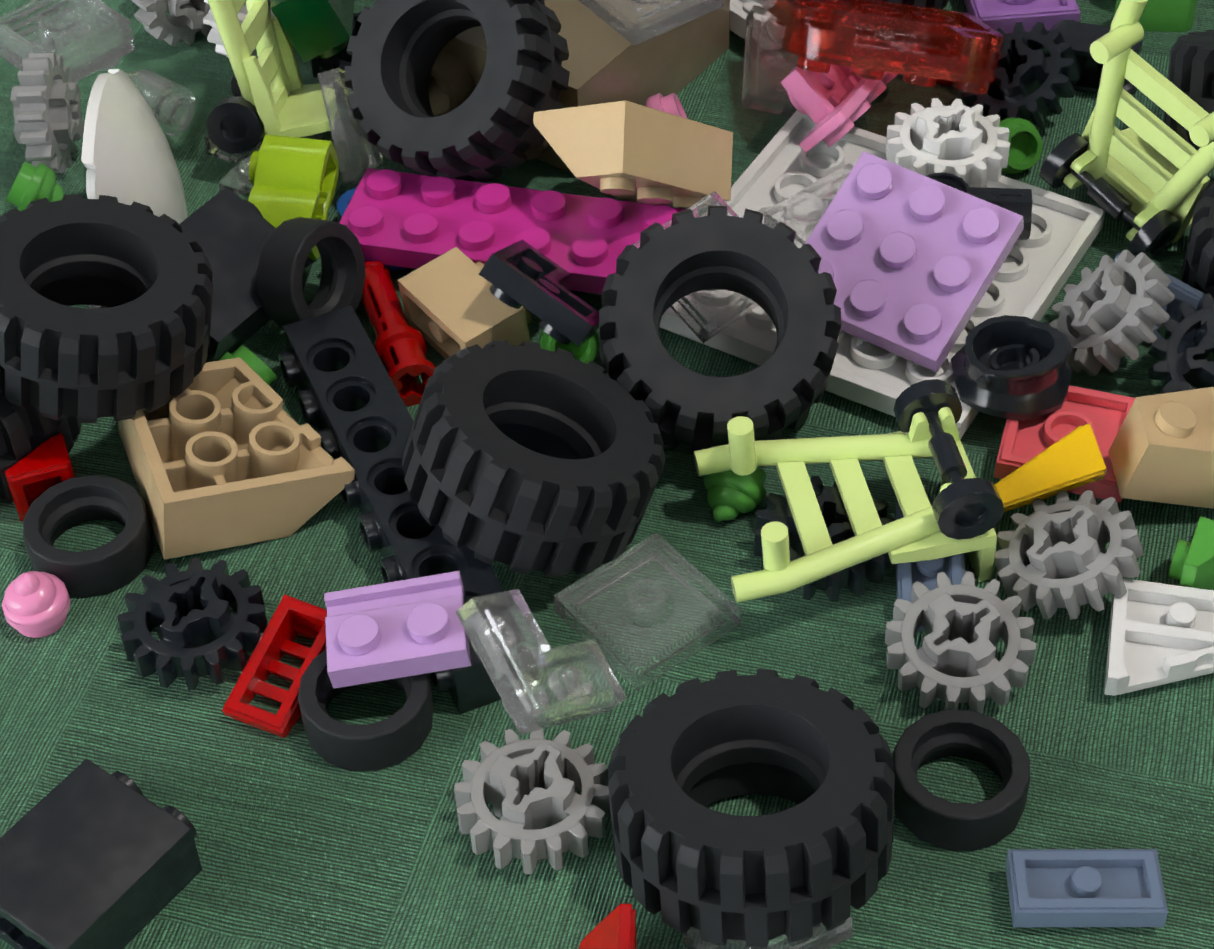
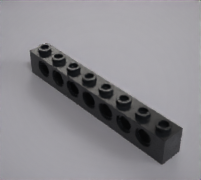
[278,305,536,714]

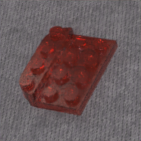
[762,0,1003,94]

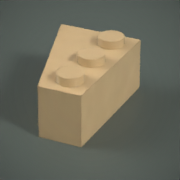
[1109,387,1214,509]

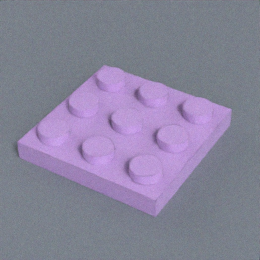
[805,151,1024,372]

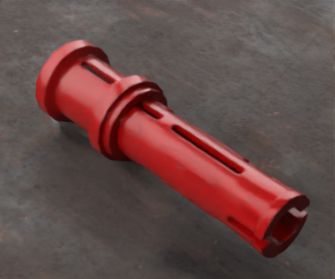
[361,261,436,406]

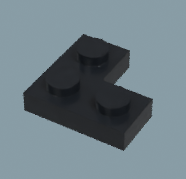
[479,239,599,346]

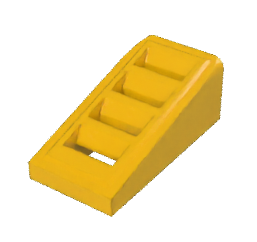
[995,423,1106,513]

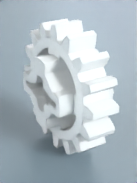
[885,98,1010,188]

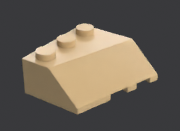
[533,100,733,213]
[118,357,355,560]

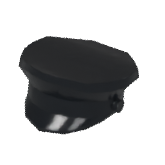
[951,315,1072,421]

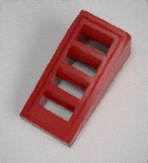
[222,594,327,739]

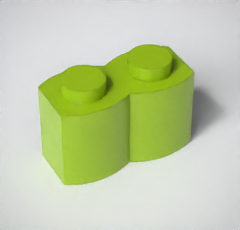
[248,134,340,260]

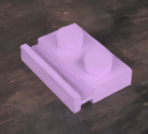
[324,571,471,689]

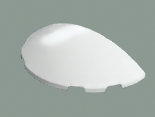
[81,69,188,309]

